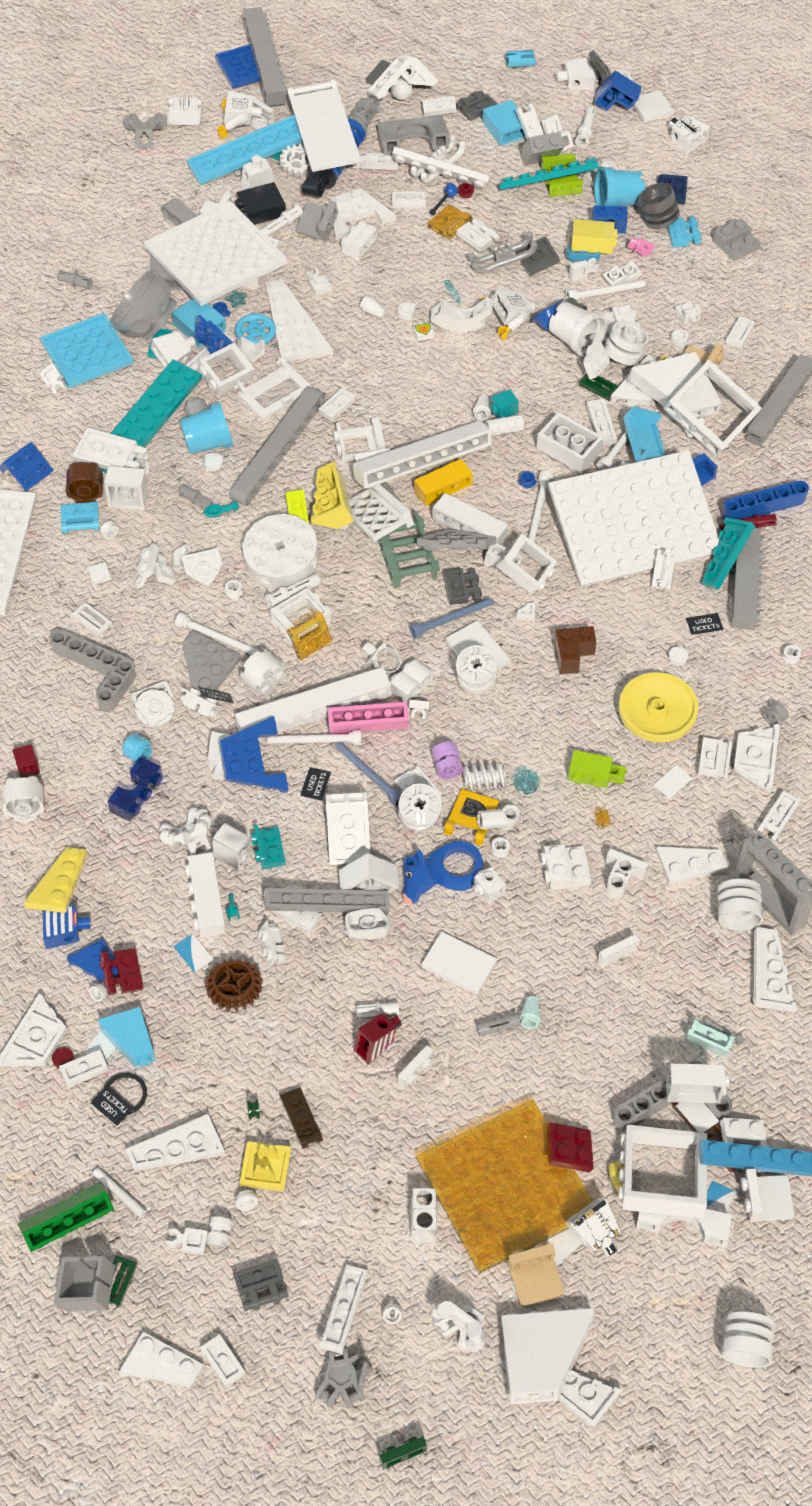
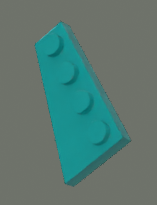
[702,517,755,590]

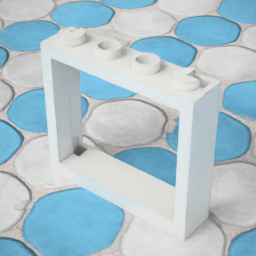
[663,360,762,457]
[618,1125,707,1219]

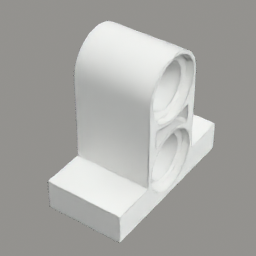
[606,848,648,899]

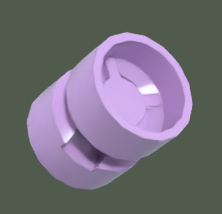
[432,742,463,779]

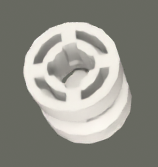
[206,1216,233,1247]

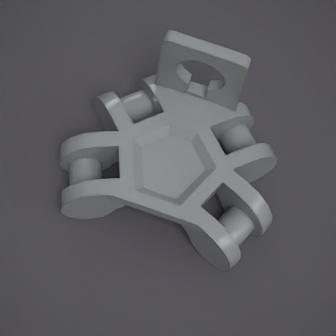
[123,113,167,148]
[315,1345,373,1409]

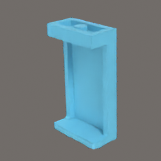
[623,406,666,462]

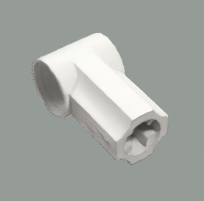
[477,805,520,830]

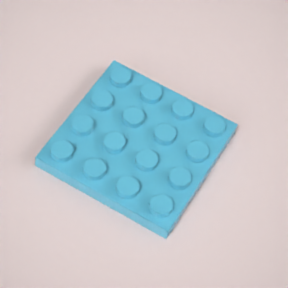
[40,313,134,388]

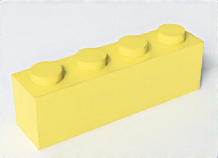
[311,462,354,529]

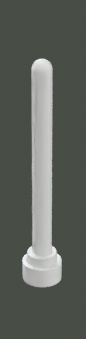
[566,280,646,301]
[596,430,629,471]
[528,471,554,543]
[175,612,259,655]
[266,730,362,746]

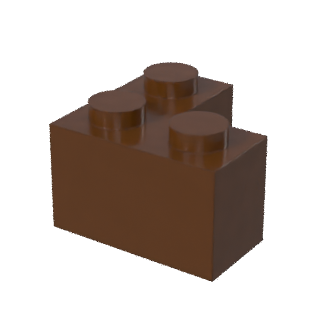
[554,626,597,674]

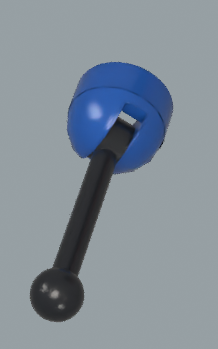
[429,183,459,216]

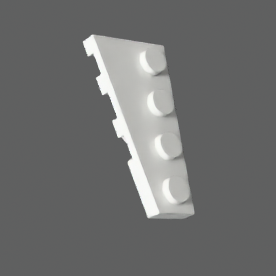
[126,1114,226,1172]

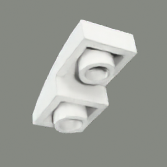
[603,261,642,286]

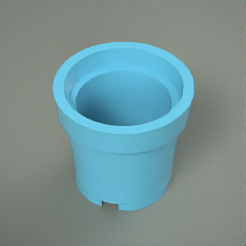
[594,167,645,206]
[180,401,234,454]

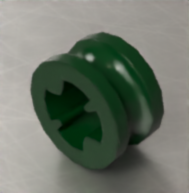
[247,1099,260,1120]

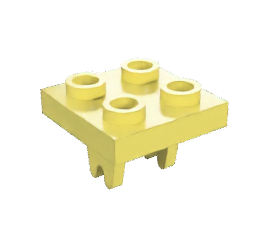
[240,1141,291,1192]

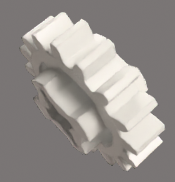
[280,144,310,178]

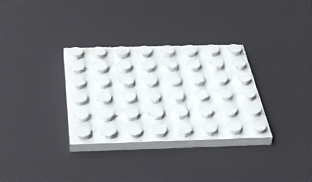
[548,450,720,588]

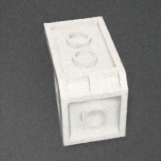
[366,55,438,100]
[325,792,370,865]

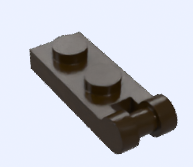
[280,1087,323,1149]

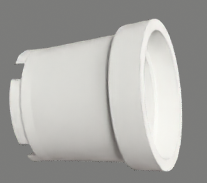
[549,302,608,357]

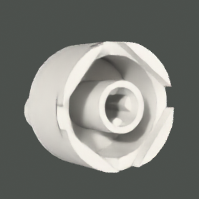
[240,649,286,696]
[2,776,44,822]

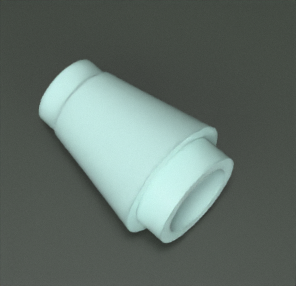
[519,996,541,1029]

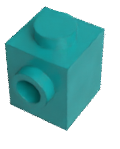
[490,389,519,418]

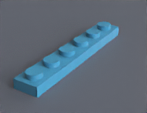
[699,1140,812,1176]

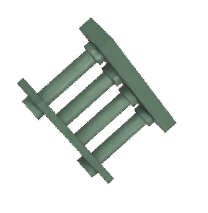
[374,511,440,589]

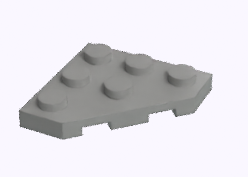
[417,528,496,550]
[182,630,241,696]

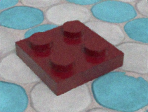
[546,1122,594,1173]

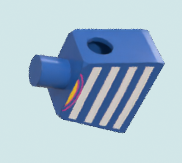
[43,905,91,949]

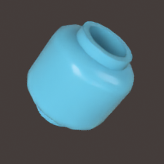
[122,734,152,763]

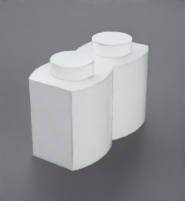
[390,659,433,703]

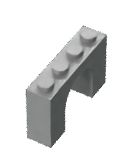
[378,116,449,155]

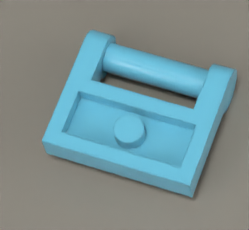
[60,502,100,533]

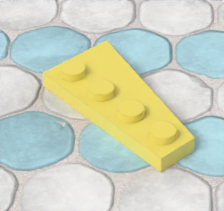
[24,847,87,913]

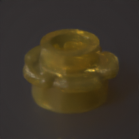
[596,809,610,828]

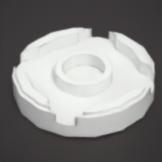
[135,689,174,728]

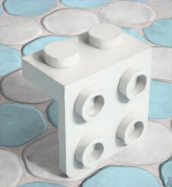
[741,1169,794,1222]

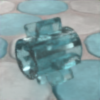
[514,770,540,795]

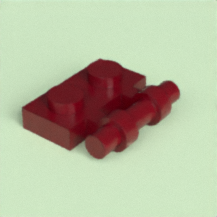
[99,948,144,995]

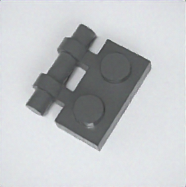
[456,90,497,121]
[444,568,482,605]
[233,1258,289,1312]

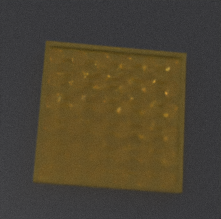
[416,1099,593,1274]

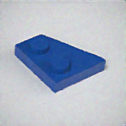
[67,939,118,983]

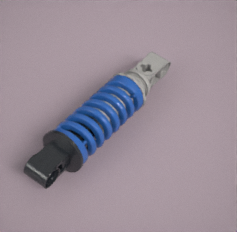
[302,97,380,197]

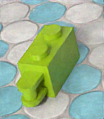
[568,750,627,788]

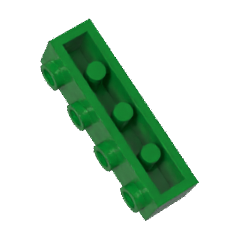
[17,1182,114,1252]

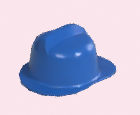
[532,298,564,330]

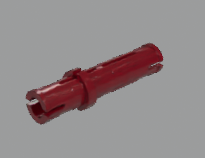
[719,514,777,531]

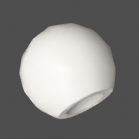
[391,77,412,100]

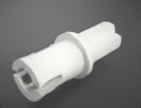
[356,1002,399,1018]

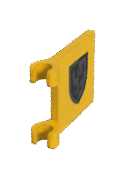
[444,789,500,846]

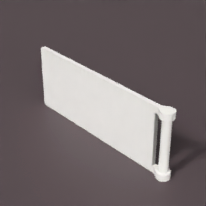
[287,79,361,172]

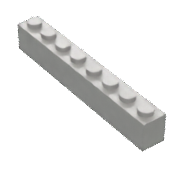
[243,7,288,106]

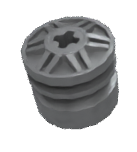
[638,183,680,228]

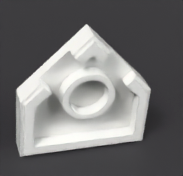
[181,548,223,588]

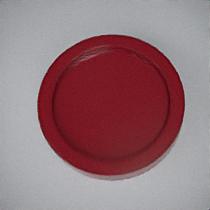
[52,1048,74,1069]

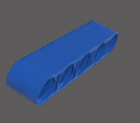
[722,481,809,520]

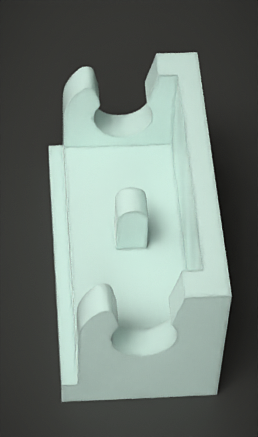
[687,1019,735,1058]

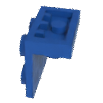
[194,315,233,354]
[0,442,54,491]

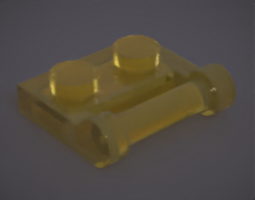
[428,204,472,240]
[287,611,333,660]

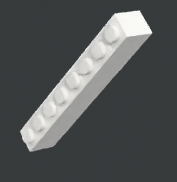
[353,420,492,489]
[235,667,391,739]

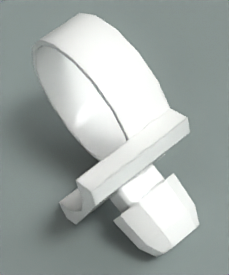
[362,642,401,675]

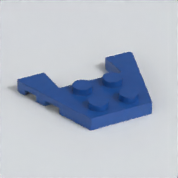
[218,717,289,793]

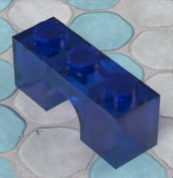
[107,756,163,822]

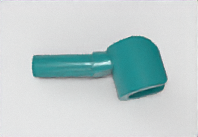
[226,894,240,921]

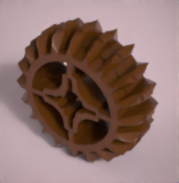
[205,956,263,1013]

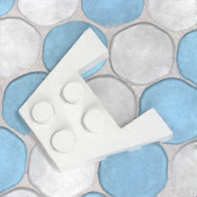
[330,188,396,240]

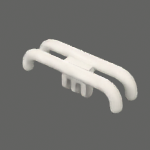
[411,135,466,183]

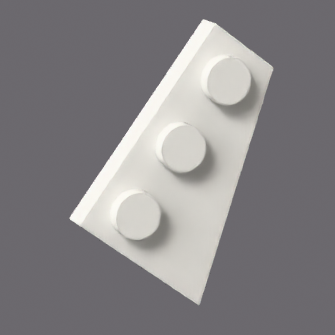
[118,1332,204,1388]

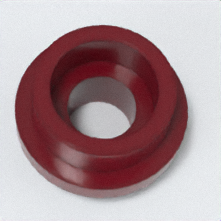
[458,183,474,199]

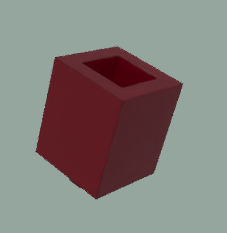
[12,744,40,778]

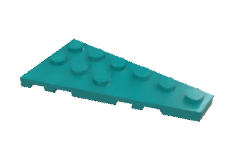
[499,156,602,190]

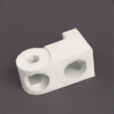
[484,543,523,567]

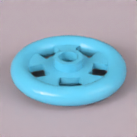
[235,313,276,344]

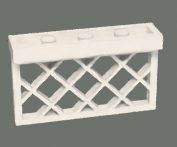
[349,484,414,542]

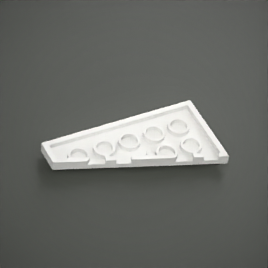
[265,279,333,361]

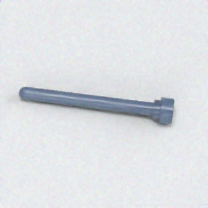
[409,598,494,639]
[335,742,403,808]

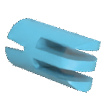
[506,49,536,68]

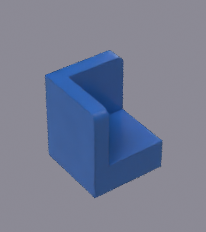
[692,453,718,486]

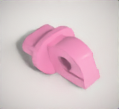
[627,237,655,257]

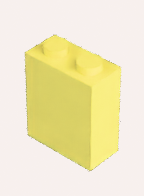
[571,219,617,254]

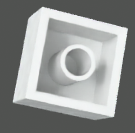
[104,466,148,510]

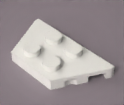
[610,354,655,406]
[733,724,780,792]
[0,994,67,1067]

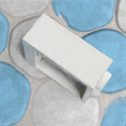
[197,342,255,396]
[496,534,557,595]
[270,588,331,646]
[666,1063,729,1104]

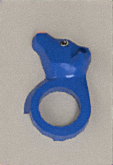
[402,841,483,904]

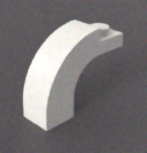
[431,297,493,332]

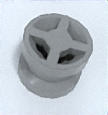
[764,702,789,727]

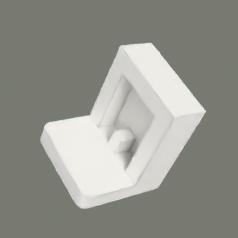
[237,336,265,362]

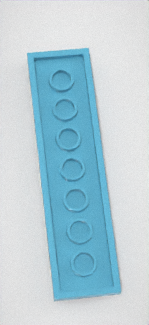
[187,115,303,185]

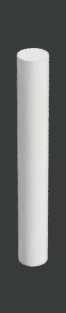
[93,1168,146,1217]

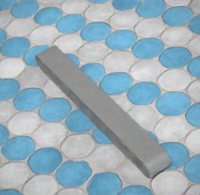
[230,386,326,506]

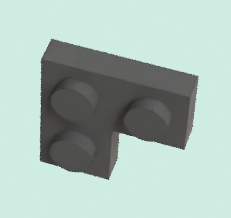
[588,50,611,84]

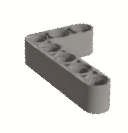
[50,629,136,712]
[613,1061,733,1131]

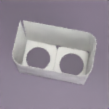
[212,823,250,871]
[411,1188,438,1243]

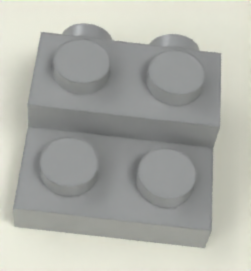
[713,218,761,261]

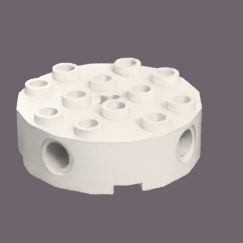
[242,513,320,589]

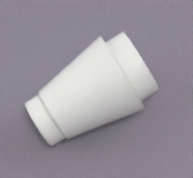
[360,295,387,318]
[473,395,491,421]

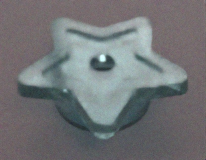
[225,290,247,308]

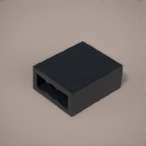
[235,182,286,225]

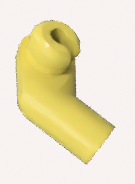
[608,1161,624,1193]

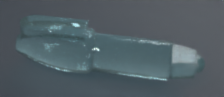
[444,280,461,304]

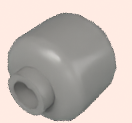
[184,397,209,417]

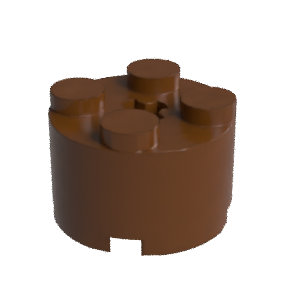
[65,462,103,503]

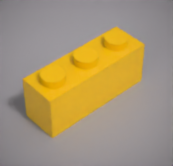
[414,459,473,507]

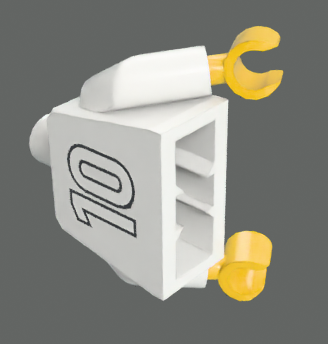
[217,90,262,139]
[480,289,535,340]

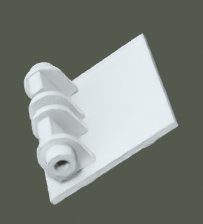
[167,97,203,126]

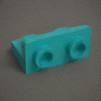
[251,825,286,869]

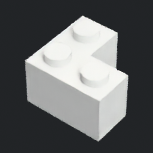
[339,853,399,893]

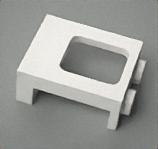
[333,417,385,462]

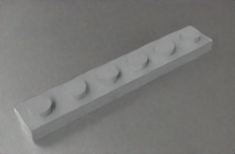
[264,888,390,913]

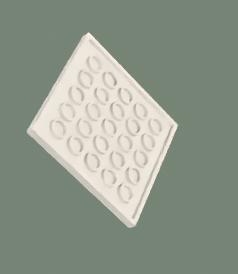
[144,201,287,307]

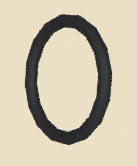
[104,1073,147,1115]

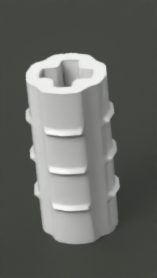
[485,414,524,436]

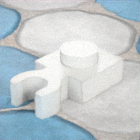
[306,268,332,296]
[39,362,67,395]
[166,1228,208,1256]

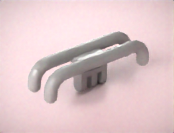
[468,231,537,274]

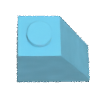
[98,1007,155,1067]

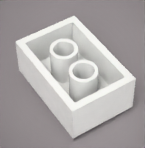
[537,412,604,474]

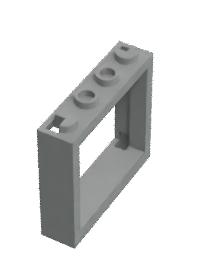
[734,831,812,935]

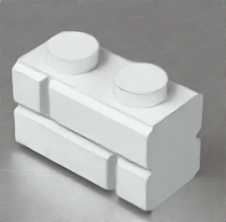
[341,221,377,261]

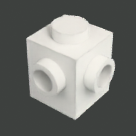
[473,867,506,905]

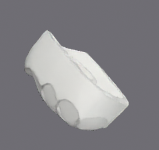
[345,908,390,940]

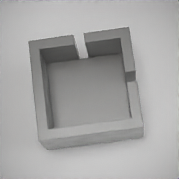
[54,1256,115,1311]

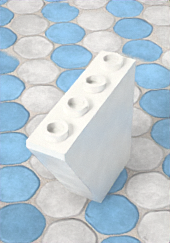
[628,352,722,418]
[501,1307,594,1405]

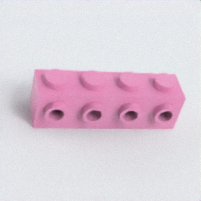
[328,702,409,734]

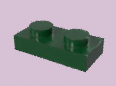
[379,1436,427,1470]

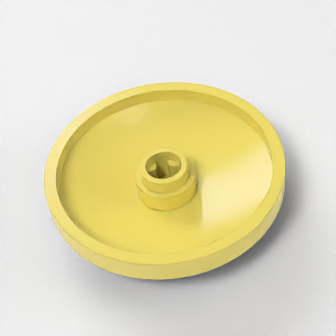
[619,672,698,742]

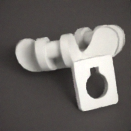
[159,807,213,856]
[431,1301,486,1353]

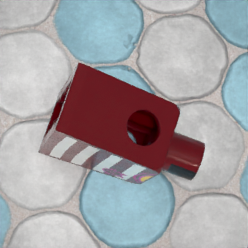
[353,1014,402,1065]

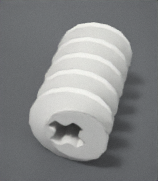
[463,763,506,791]

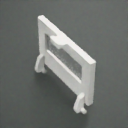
[233,356,312,421]

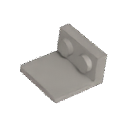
[296,200,339,241]

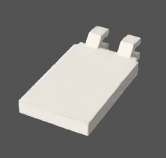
[72,427,149,469]

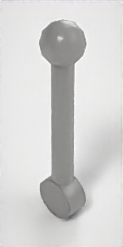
[704,1017,744,1045]

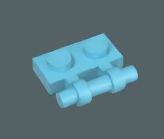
[667,216,702,248]

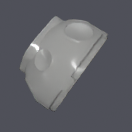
[110,269,177,341]

